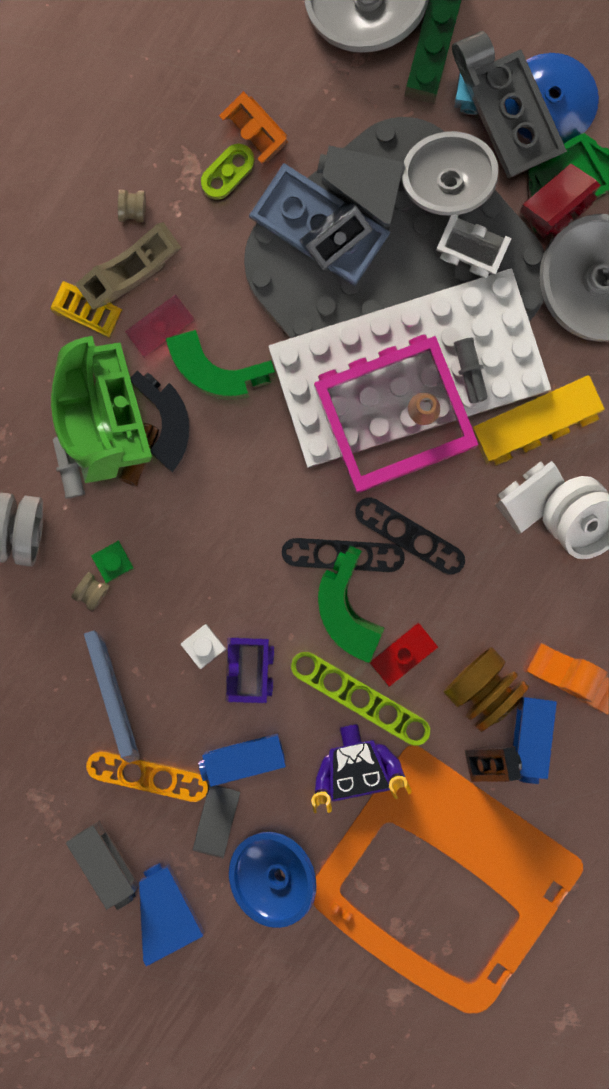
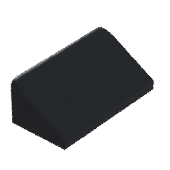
[299,201,372,270]

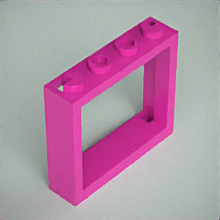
[314,334,479,494]

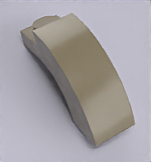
[75,222,181,310]

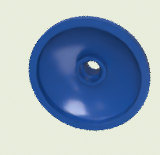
[505,53,599,144]
[229,832,317,928]

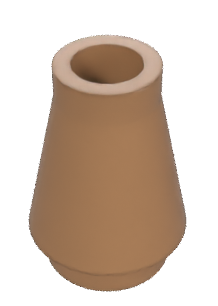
[408,393,440,425]

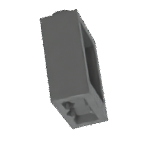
[66,820,139,910]

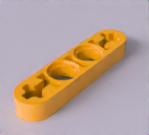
[86,751,209,802]

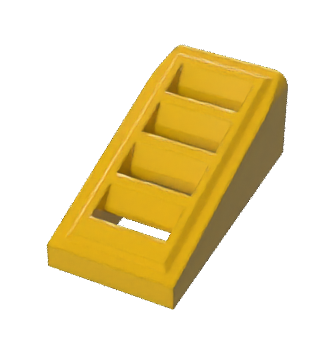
[50,281,122,338]

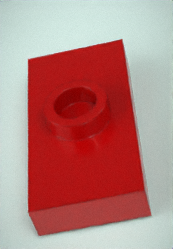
[370,622,438,687]

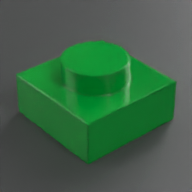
[91,540,135,583]

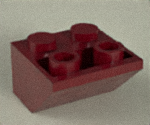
[520,164,601,239]

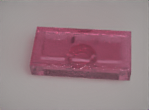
[125,294,195,358]

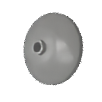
[402,131,498,215]

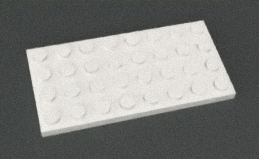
[268,268,551,468]

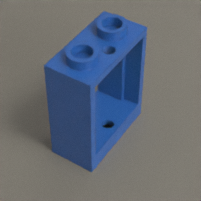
[512,697,557,784]
[198,733,286,787]

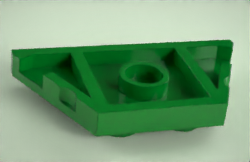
[528,133,609,234]

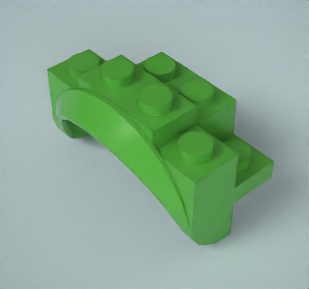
[51,336,152,483]

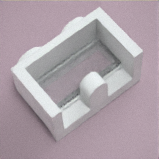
[436,215,512,279]

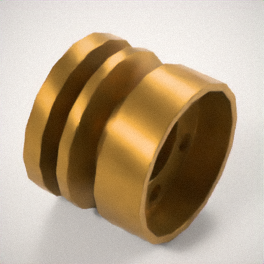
[443,647,529,732]

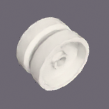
[543,476,609,559]

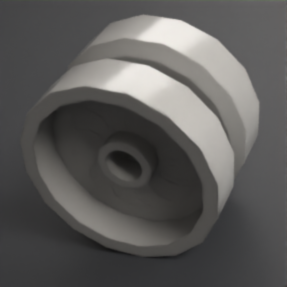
[0,492,43,567]

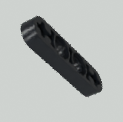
[355,497,465,575]
[282,538,405,573]

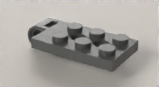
[452,31,567,179]

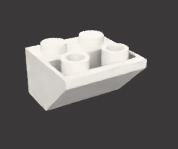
[495,461,565,534]

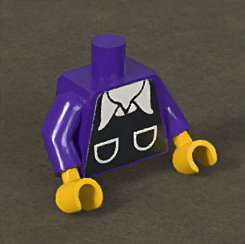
[311,724,412,813]

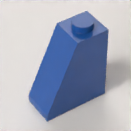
[139,863,205,966]

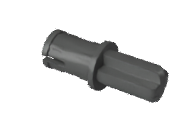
[453,337,488,403]

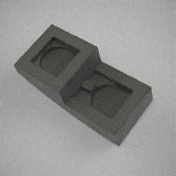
[192,785,240,859]

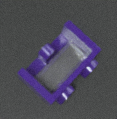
[225,638,274,703]

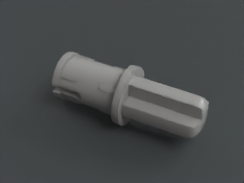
[53,437,85,499]

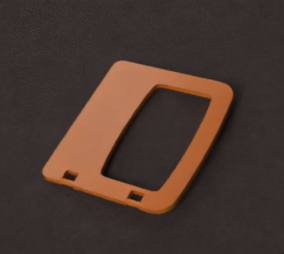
[313,745,583,1013]

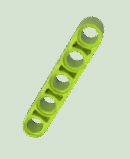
[291,652,430,746]

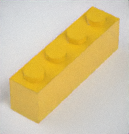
[472,375,605,466]

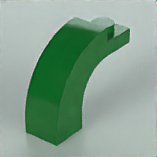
[166,330,275,400]
[318,546,385,663]

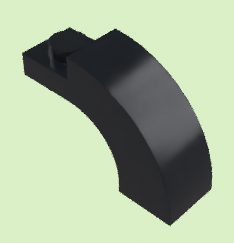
[130,371,191,475]

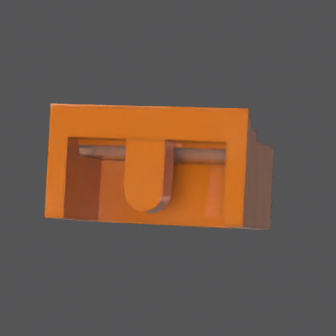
[219,91,288,163]

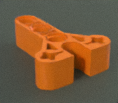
[526,643,609,715]

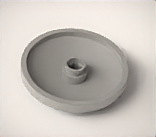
[304,0,429,52]
[539,214,609,342]

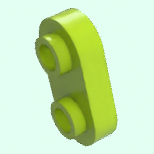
[201,143,254,200]

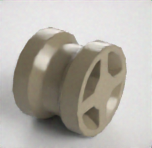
[118,190,146,223]
[71,572,110,612]

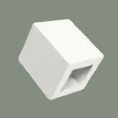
[181,624,226,669]

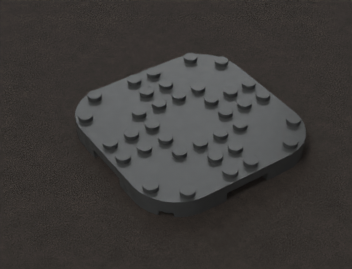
[244,117,544,338]

